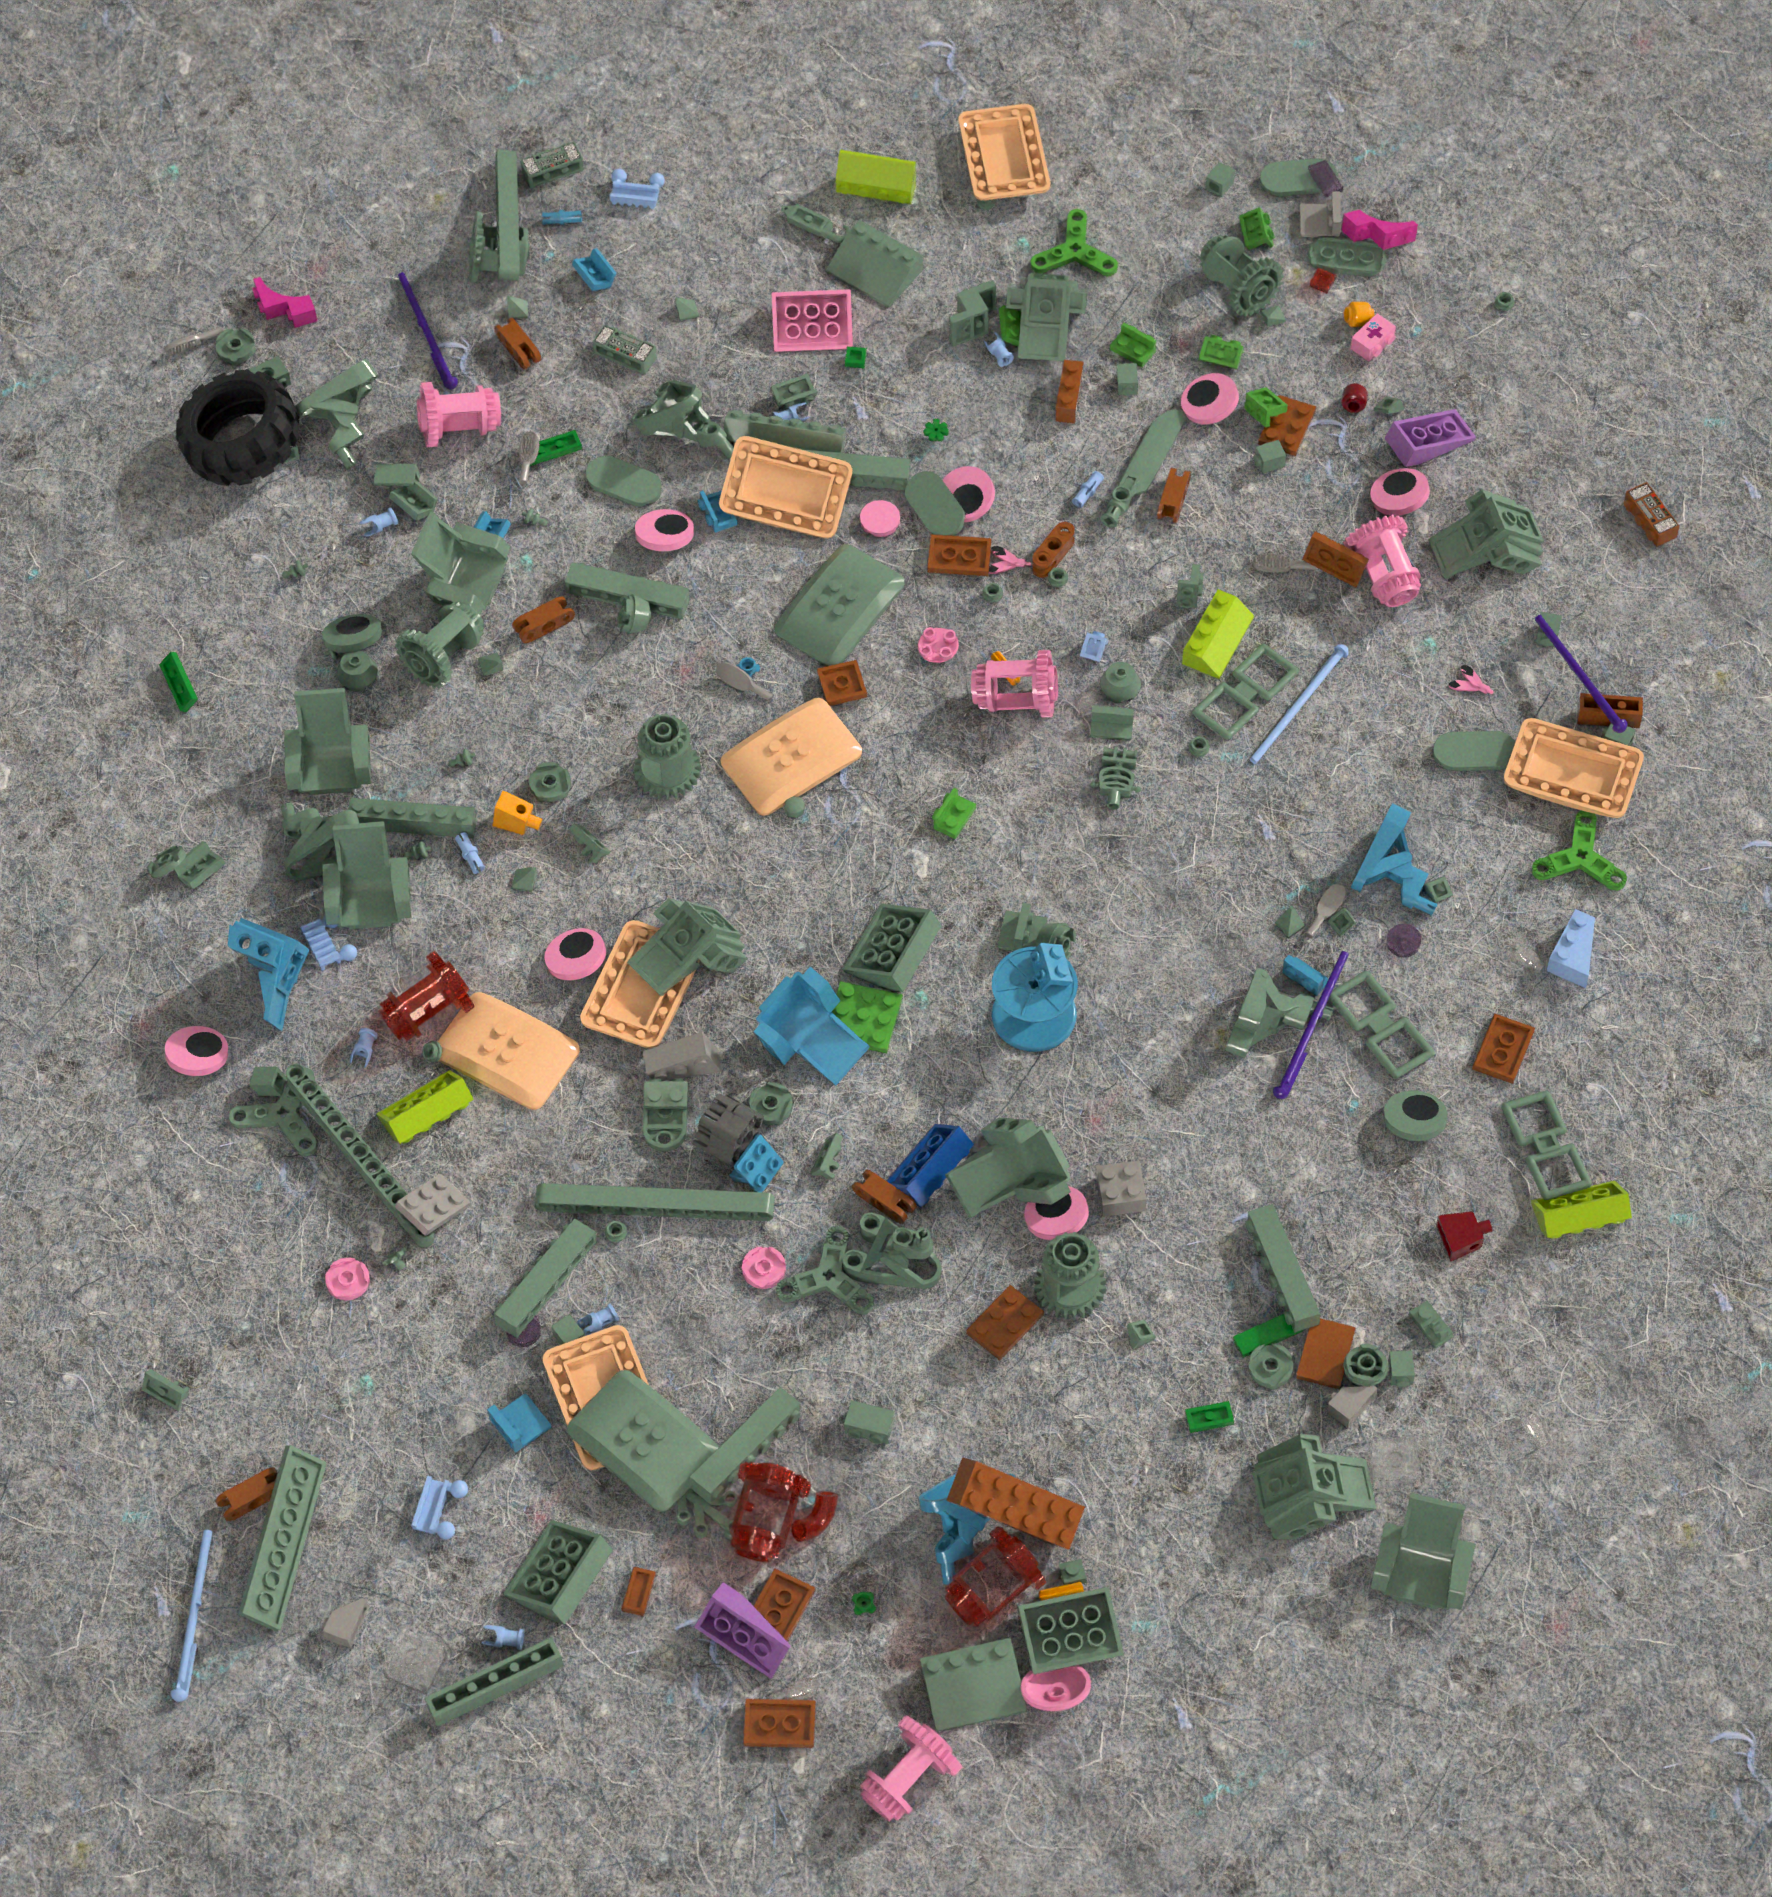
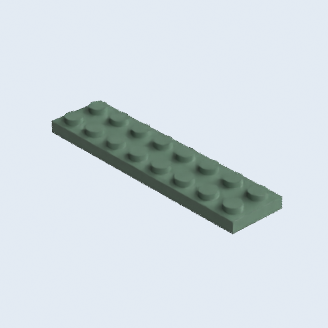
[238,1445,327,1632]

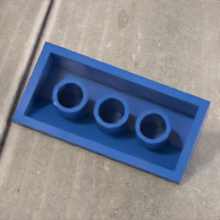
[886,1124,974,1207]

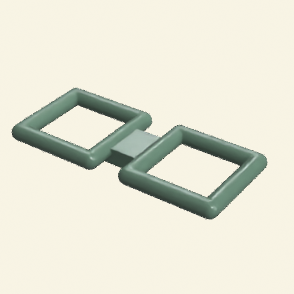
[1192,644,1299,740]
[1329,970,1435,1079]
[1501,1091,1592,1200]

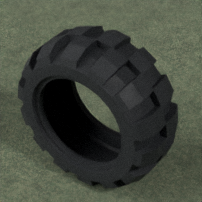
[176,369,300,486]

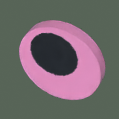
[1181,373,1239,425]
[943,466,995,523]
[1370,468,1430,516]
[635,509,694,551]
[544,928,606,980]
[165,1026,228,1076]
[1024,1186,1089,1240]

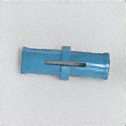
[542,210,582,225]

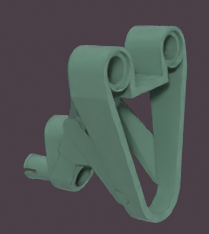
[295,359,378,470]
[631,380,734,459]
[281,803,359,881]
[1225,967,1334,1058]
[843,1212,942,1289]

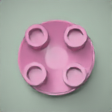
[918,627,959,663]

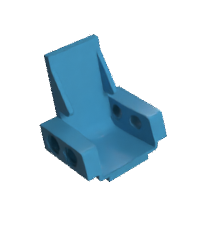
[228,918,309,1031]
[753,967,870,1086]

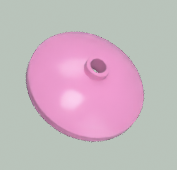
[1021,1665,1091,1712]

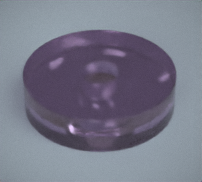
[1386,924,1421,957]
[505,1315,541,1347]

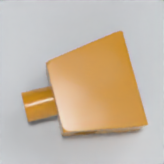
[492,791,543,835]

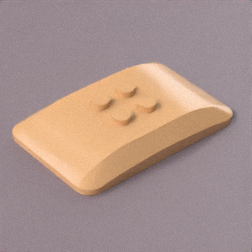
[959,104,1050,201]
[719,436,852,539]
[721,698,862,816]
[1504,718,1644,818]
[580,920,700,1049]
[437,992,580,1110]
[543,1325,649,1470]

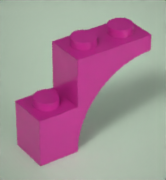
[1341,209,1418,250]
[252,277,317,328]

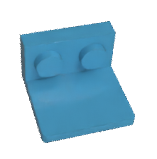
[487,1394,551,1453]

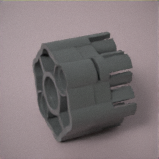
[693,1094,764,1166]

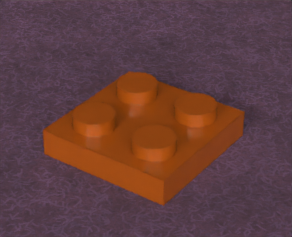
[817,660,867,706]

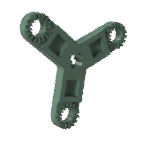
[229,1067,317,1157]
[776,1226,874,1315]

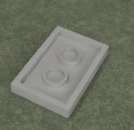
[395,1174,471,1236]

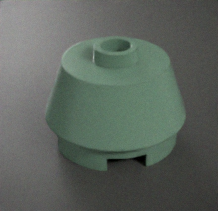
[617,594,651,635]
[337,650,378,692]
[1100,662,1141,703]
[1036,923,1076,960]
[1343,1344,1389,1387]

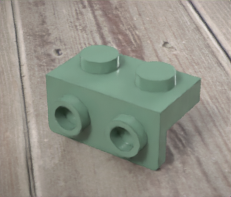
[770,373,818,410]
[389,480,437,521]
[1176,564,1204,608]
[174,841,225,889]
[644,1079,689,1109]

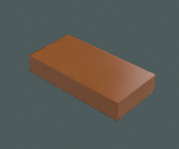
[621,1567,656,1616]

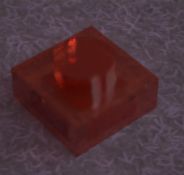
[1309,268,1336,293]

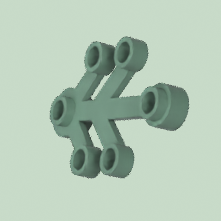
[677,1488,742,1540]

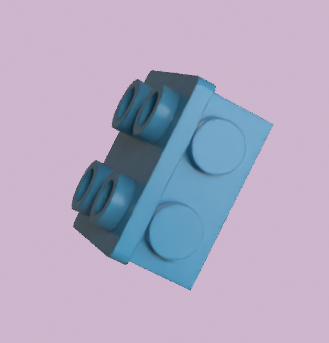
[729,1134,784,1192]

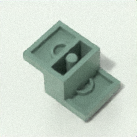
[949,280,996,347]

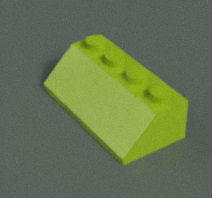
[835,150,916,204]
[1182,589,1254,679]
[376,1070,474,1144]
[1531,1180,1632,1239]

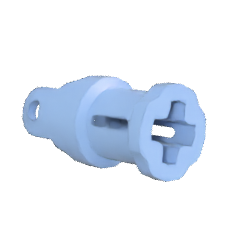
[983,332,1014,367]
[773,403,811,421]
[360,507,398,536]
[350,1028,378,1068]
[577,1303,619,1336]
[482,1625,524,1650]

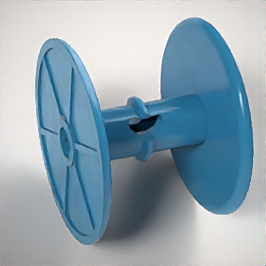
[992,946,1078,1052]

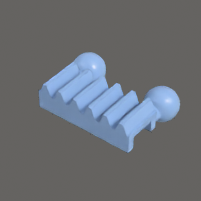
[610,168,665,209]
[300,915,357,971]
[411,1476,468,1540]

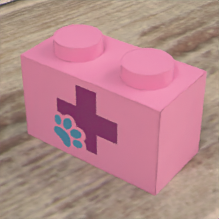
[1351,313,1396,362]

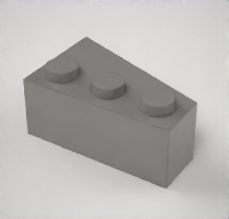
[643,1032,722,1081]

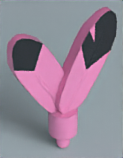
[989,546,1031,574]
[1448,665,1493,694]

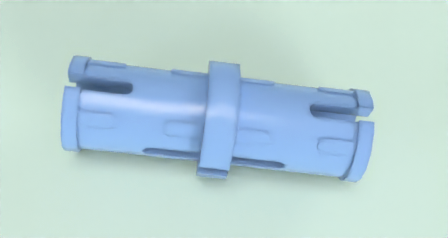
[1072,471,1104,508]
[455,832,485,874]

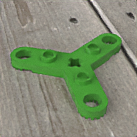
[1031,209,1118,277]
[1531,810,1627,891]

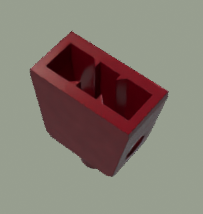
[1436,1211,1492,1262]

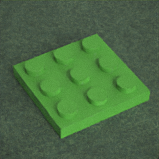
[832,981,903,1054]

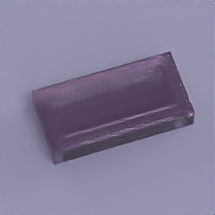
[1308,160,1343,198]

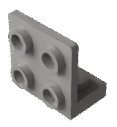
[1300,192,1341,237]

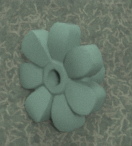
[382,1247,407,1271]

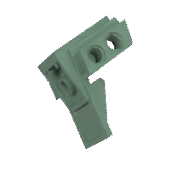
[1006,273,1088,361]
[1428,490,1544,579]
[411,512,511,615]
[284,688,371,795]
[322,821,412,930]
[627,898,748,996]
[945,1117,1071,1218]
[1252,1434,1377,1540]
[1371,1493,1476,1610]

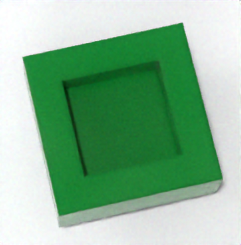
[845,346,867,369]

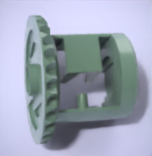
[469,211,530,282]

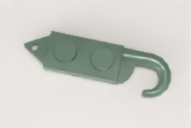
[781,204,850,243]

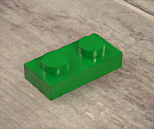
[1185,1401,1234,1433]

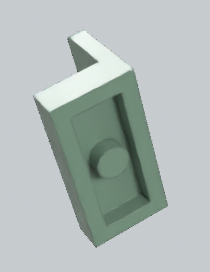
[374,464,420,486]
[1090,705,1134,741]

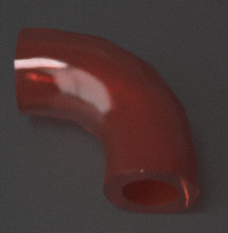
[791,1491,838,1542]

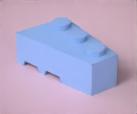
[1547,909,1595,988]

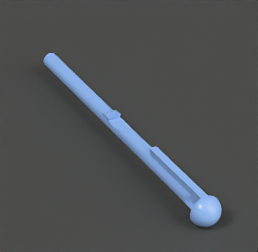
[1250,644,1349,764]
[171,1530,212,1702]

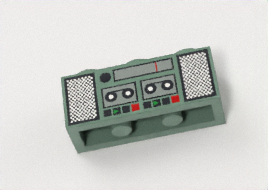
[520,142,584,188]
[592,324,657,375]

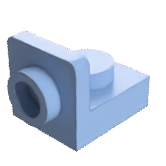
[1080,631,1108,663]

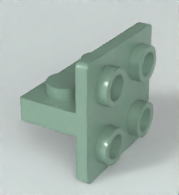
[998,903,1047,951]

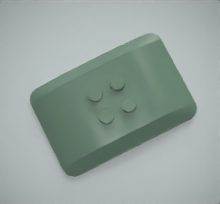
[775,544,905,667]
[567,1370,719,1512]

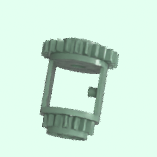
[1200,234,1284,317]
[395,602,484,689]
[633,713,701,800]
[1034,1232,1106,1320]

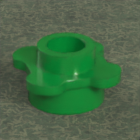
[852,1592,876,1615]

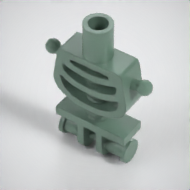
[1090,746,1141,810]

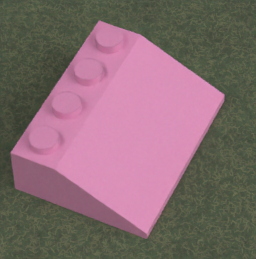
[772,289,853,352]

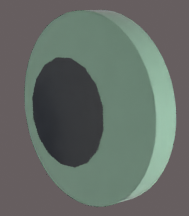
[322,614,382,653]
[1383,1090,1448,1141]

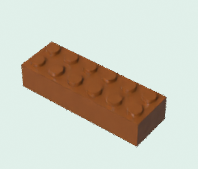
[946,1457,1085,1550]

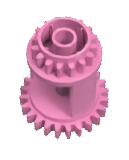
[417,382,501,447]
[1343,515,1421,607]
[971,650,1058,718]
[860,1716,962,1822]

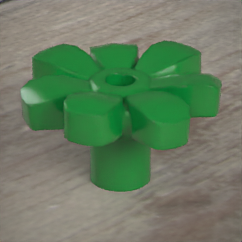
[923,419,949,442]

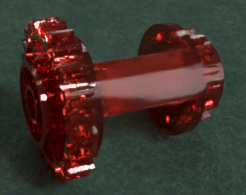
[378,951,475,1042]
[730,1462,812,1563]
[944,1526,1046,1626]

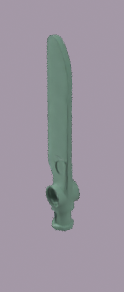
[1100,409,1186,528]

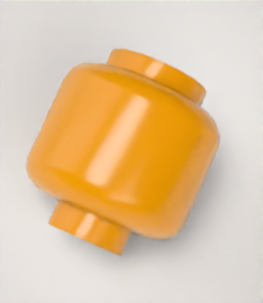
[1344,302,1374,327]

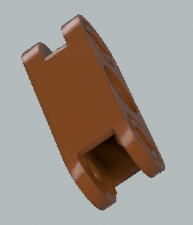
[494,317,542,370]
[1157,468,1191,523]
[1032,522,1075,578]
[512,597,575,643]
[851,1169,917,1224]
[215,1467,278,1521]

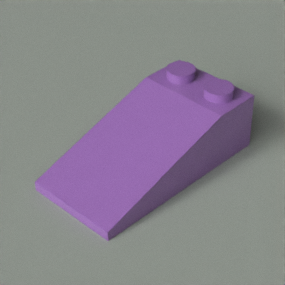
[1384,409,1476,467]
[694,1582,791,1679]

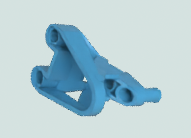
[1351,803,1438,916]
[919,1473,1015,1585]

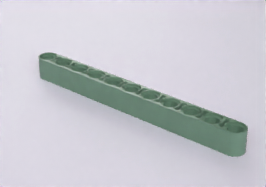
[495,149,520,281]
[286,1064,435,1247]
[534,1183,775,1221]

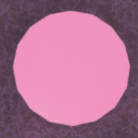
[860,500,900,537]
[742,1246,786,1289]
[325,1257,370,1301]

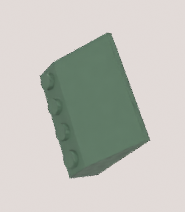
[826,220,923,308]
[842,903,942,992]
[503,1520,613,1625]
[1017,1587,1124,1675]
[920,1638,1027,1733]

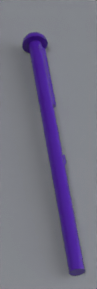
[398,272,458,390]
[1534,615,1627,733]
[1273,951,1349,1100]

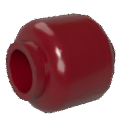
[1341,383,1368,413]

